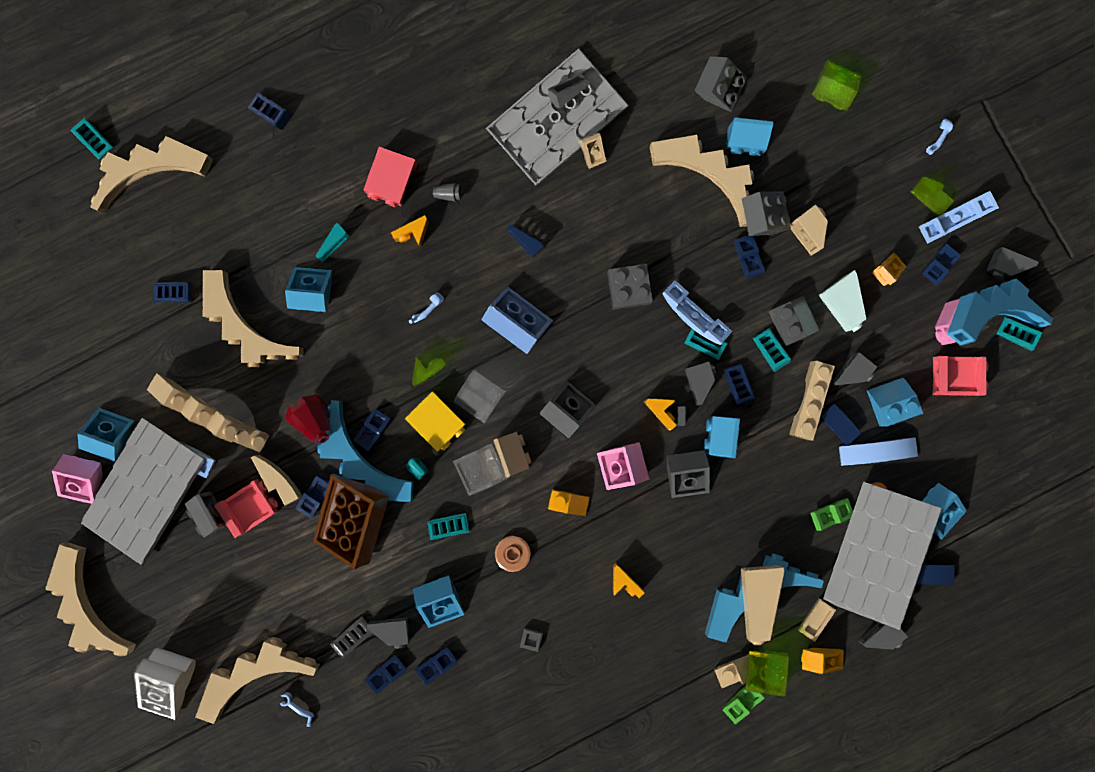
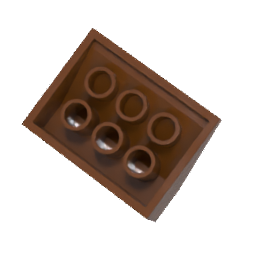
[313,474,389,569]

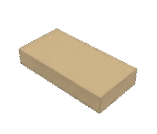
[798,598,836,642]

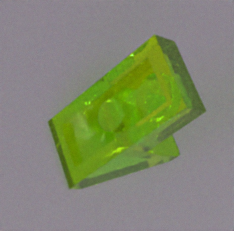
[911,177,954,216]
[412,357,447,387]

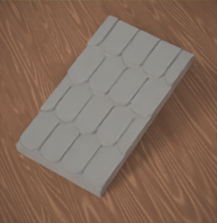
[486,49,630,185]
[81,418,205,566]
[823,482,941,630]

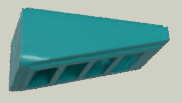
[70,118,113,160]
[316,223,350,261]
[996,316,1043,351]
[753,328,791,372]
[406,457,429,480]
[427,513,469,540]

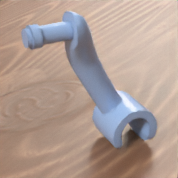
[926,119,953,155]
[409,292,444,324]
[280,692,314,727]

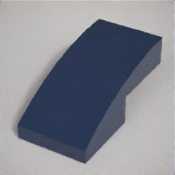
[734,235,765,279]
[921,243,962,286]
[820,403,861,446]
[353,409,391,452]
[295,474,329,519]
[916,563,954,585]
[414,647,458,686]
[364,655,407,695]

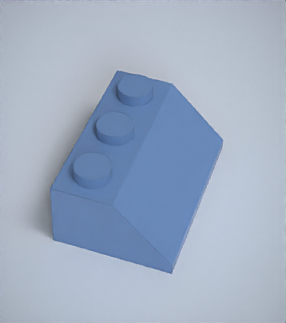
[481,286,553,354]

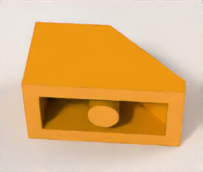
[548,489,590,516]
[801,648,844,674]

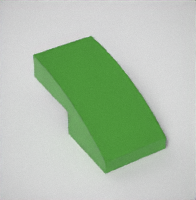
[810,498,853,531]
[722,681,765,724]

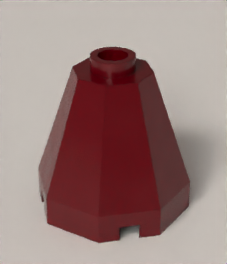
[285,394,332,444]

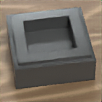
[676,407,686,426]
[520,627,543,652]

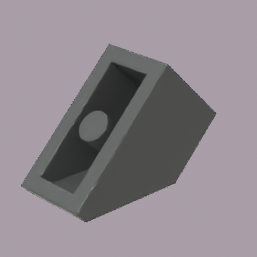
[987,247,1038,279]
[831,353,877,386]
[685,362,716,406]
[367,617,410,648]
[858,622,908,650]

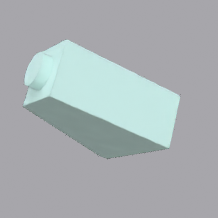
[819,270,866,332]

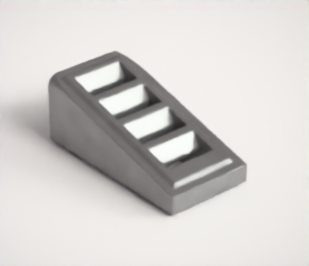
[548,74,590,108]
[331,616,372,658]

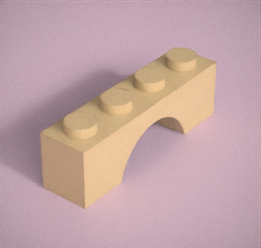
[789,361,835,441]

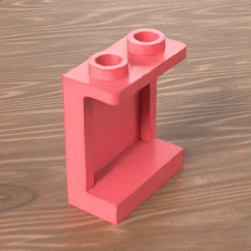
[363,147,417,207]
[933,356,989,396]
[214,479,278,538]

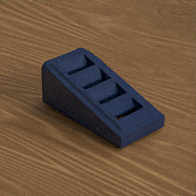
[248,92,292,130]
[507,225,545,258]
[153,282,193,303]
[724,363,755,407]

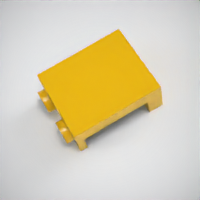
[405,391,466,452]

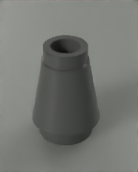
[433,182,462,202]

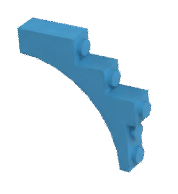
[947,279,1053,345]
[317,400,414,502]
[705,553,824,642]

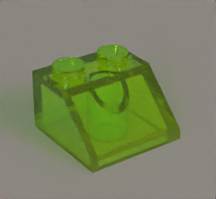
[812,60,861,111]
[745,650,789,696]

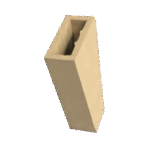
[741,565,784,645]

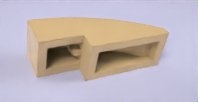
[251,455,302,505]

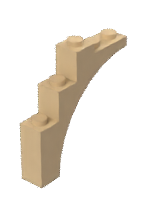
[650,135,754,227]
[90,136,213,214]
[203,270,303,367]
[147,373,269,452]
[45,543,136,656]
[195,637,320,724]

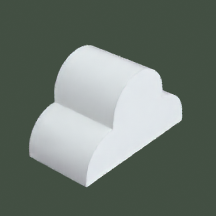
[135,648,196,720]

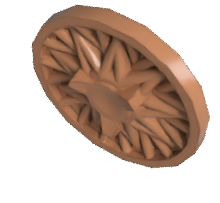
[495,536,531,572]

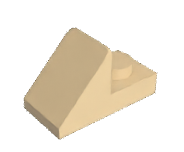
[578,133,606,169]
[714,655,757,688]

